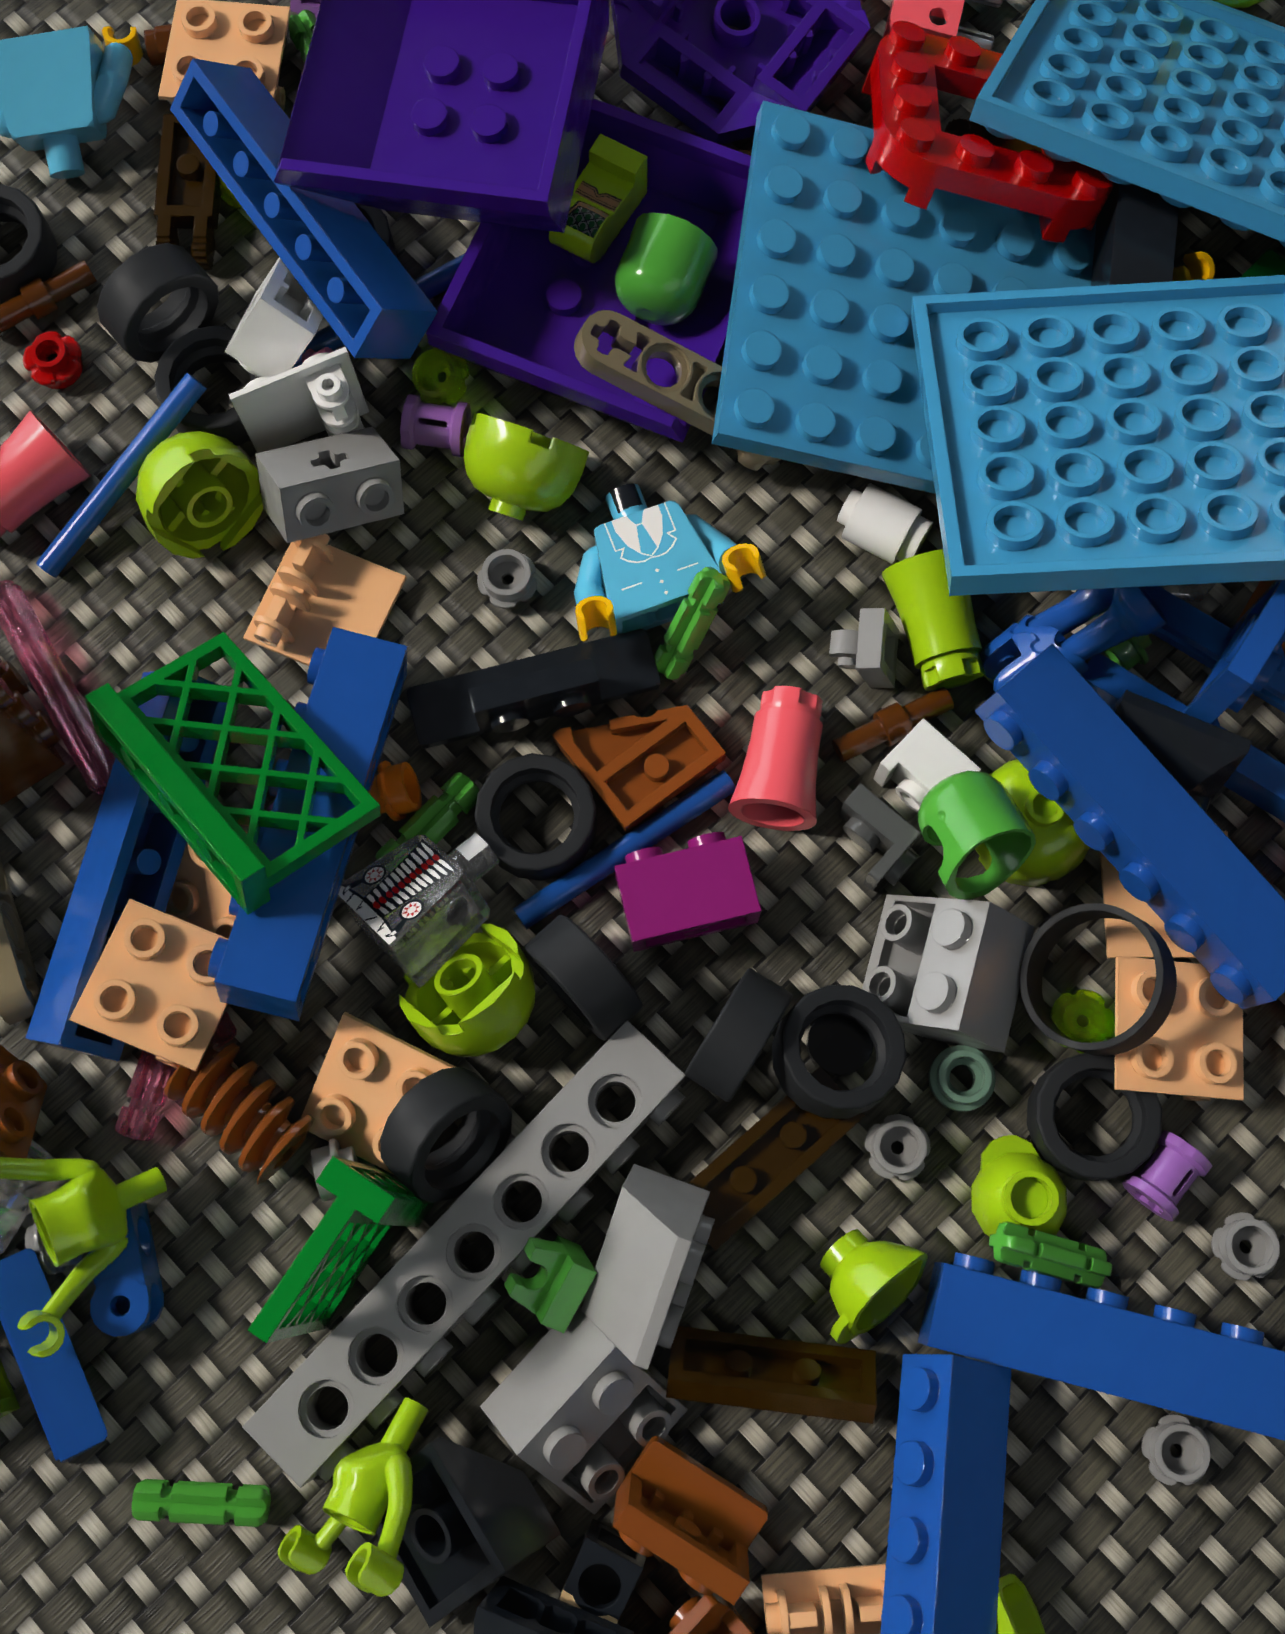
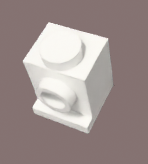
[873,718,981,813]

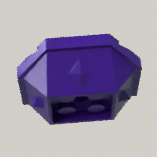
[611,0,871,145]

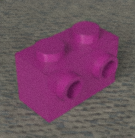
[614,832,761,952]

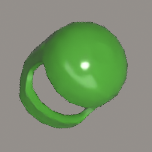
[615,212,718,326]
[918,771,1036,899]

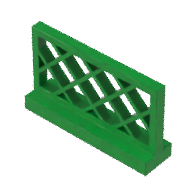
[85,632,381,915]
[248,1156,434,1343]

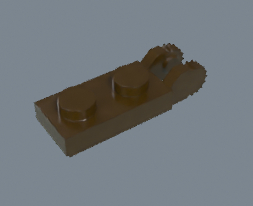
[154,114,222,270]

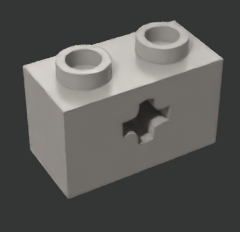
[255,427,404,543]

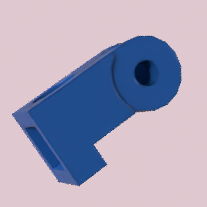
[88,1203,164,1337]

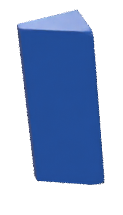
[0,1248,107,1463]

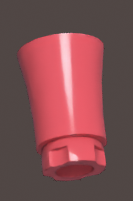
[0,410,92,537]
[728,686,823,831]

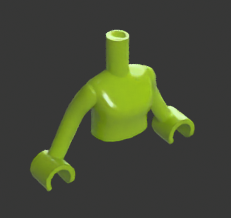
[0,1157,167,1358]
[277,1397,428,1597]

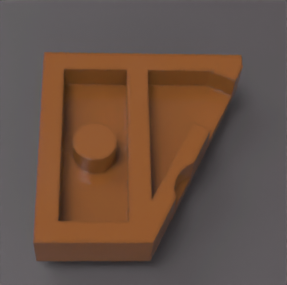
[552,705,726,833]

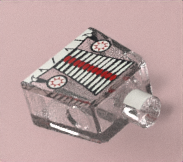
[338,833,499,988]

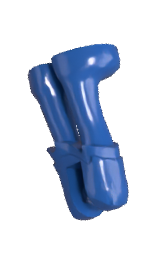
[979,587,1167,692]

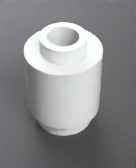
[837,483,933,564]

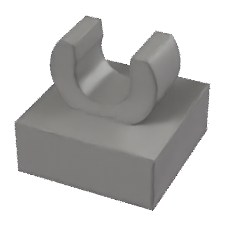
[829,608,899,688]

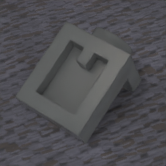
[839,783,920,891]

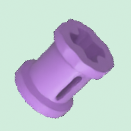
[400,394,471,457]
[1122,1130,1213,1221]

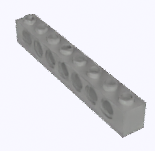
[242,1020,686,1488]

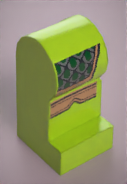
[549,133,647,264]

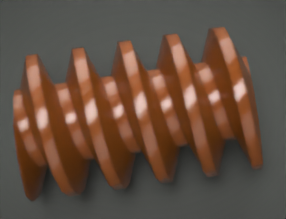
[164,1042,314,1185]

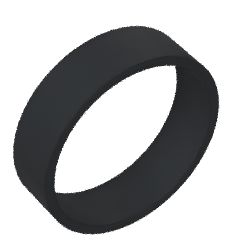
[1020,903,1177,1055]

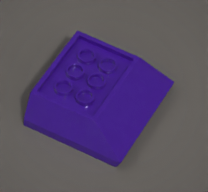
[273,0,609,233]
[426,98,751,443]

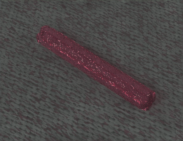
[0,580,115,794]

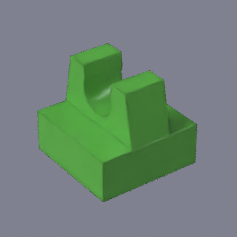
[504,1235,597,1333]

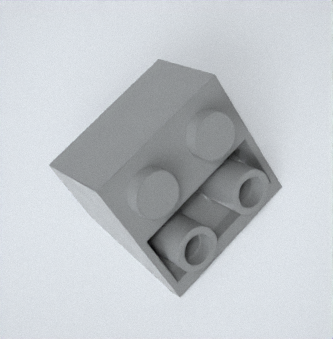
[862,894,1034,1053]
[581,1164,715,1370]
[480,1306,688,1515]

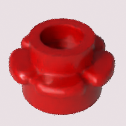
[23,331,83,389]

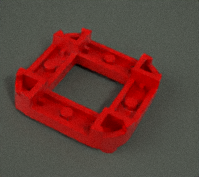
[862,21,1115,243]

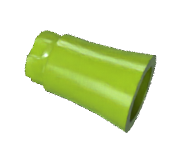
[881,549,985,691]

